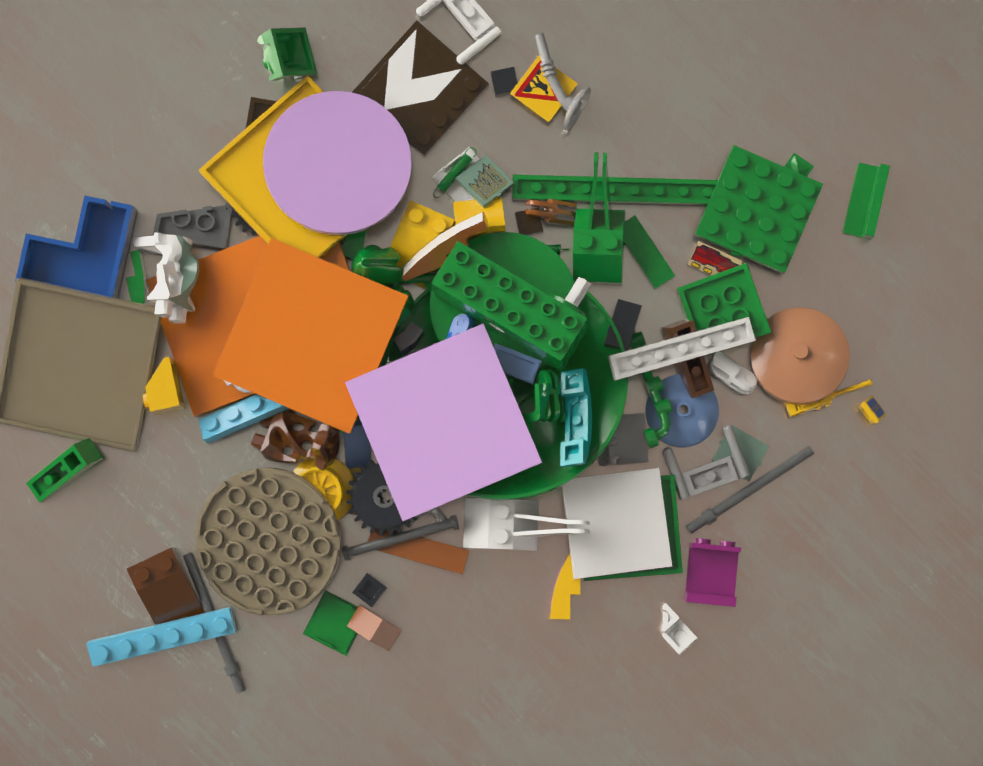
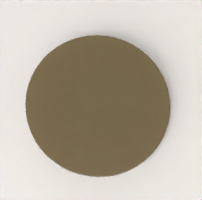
[195,467,341,615]

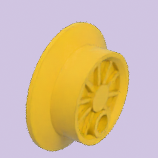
[293,459,355,520]

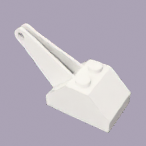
[463,498,590,551]

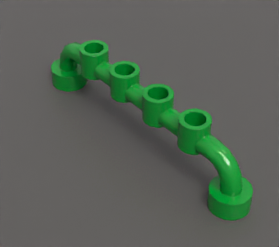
[630,331,673,449]

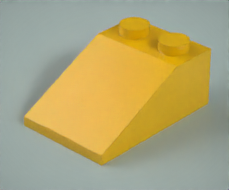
[390,200,455,290]

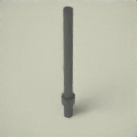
[686,446,814,534]
[183,552,246,694]

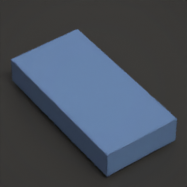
[494,343,542,385]
[343,421,371,469]

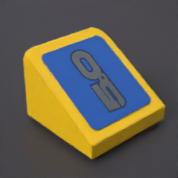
[858,396,886,425]

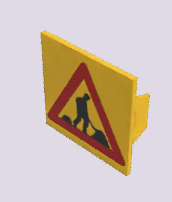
[510,55,578,122]

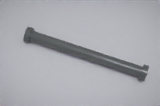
[342,515,459,561]

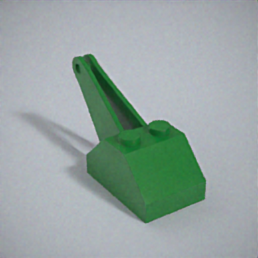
[573,152,626,285]

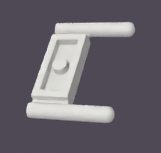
[416,0,502,65]

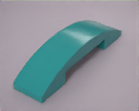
[560,368,592,467]

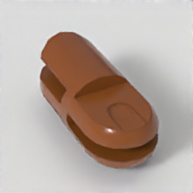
[525,199,577,227]

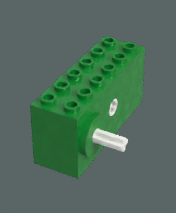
[431,241,591,372]

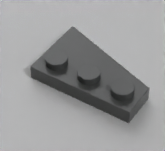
[153,203,234,250]

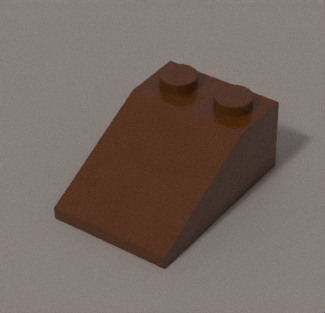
[127,547,205,625]

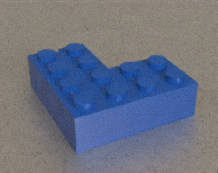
[15,195,137,298]

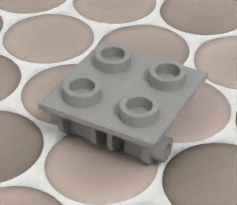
[599,413,649,466]

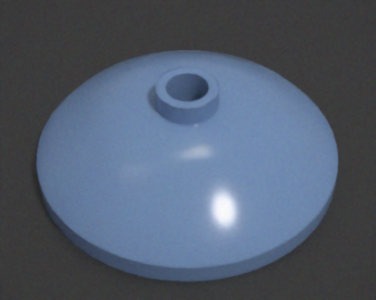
[645,374,719,448]

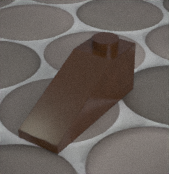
[661,320,714,398]

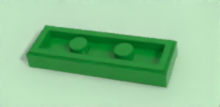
[624,215,675,290]

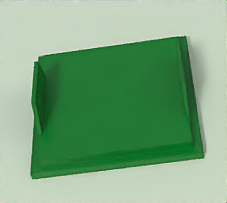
[303,590,358,656]

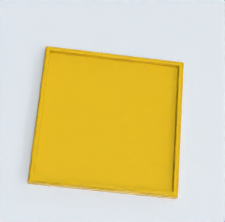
[199,75,348,259]

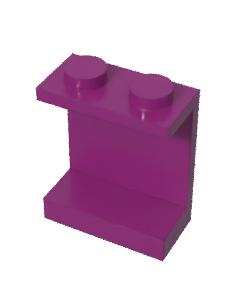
[684,538,741,607]

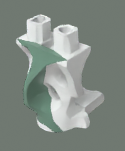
[133,233,200,324]

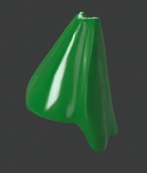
[351,245,402,287]

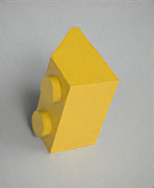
[143,357,186,415]

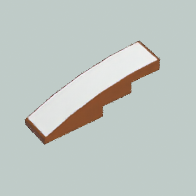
[402,212,488,281]

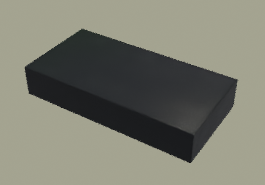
[604,299,642,351]

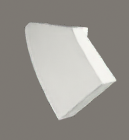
[662,603,698,655]

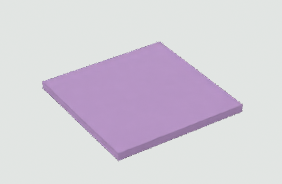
[345,324,542,521]

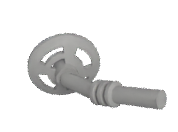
[535,33,591,131]

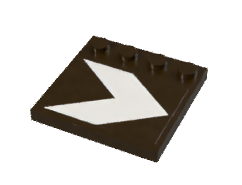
[352,20,489,157]

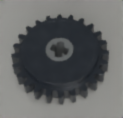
[346,460,419,536]

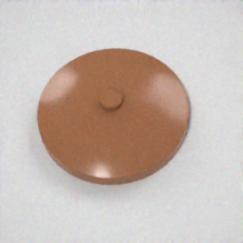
[750,307,850,405]

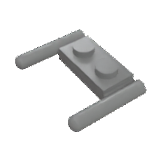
[663,425,750,500]

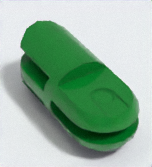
[536,369,565,422]

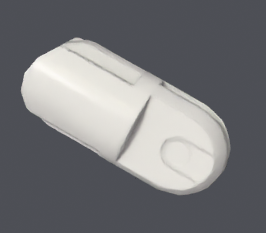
[707,351,758,395]

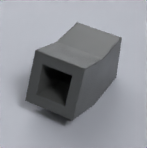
[393,322,425,355]

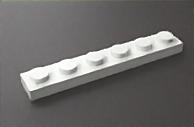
[608,317,756,381]

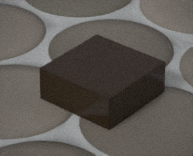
[515,208,544,236]

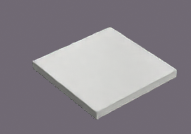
[561,468,672,579]

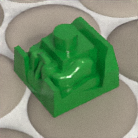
[257,27,317,81]

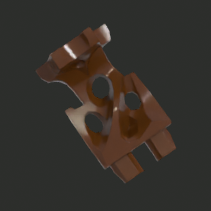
[251,411,340,471]

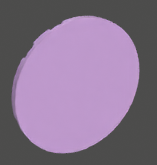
[263,91,411,235]

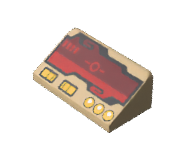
[688,241,743,276]

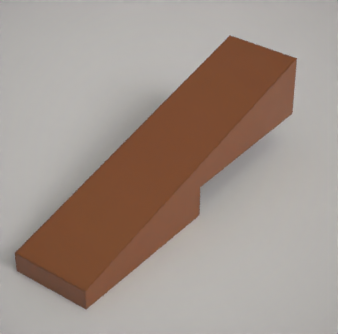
[368,529,469,574]

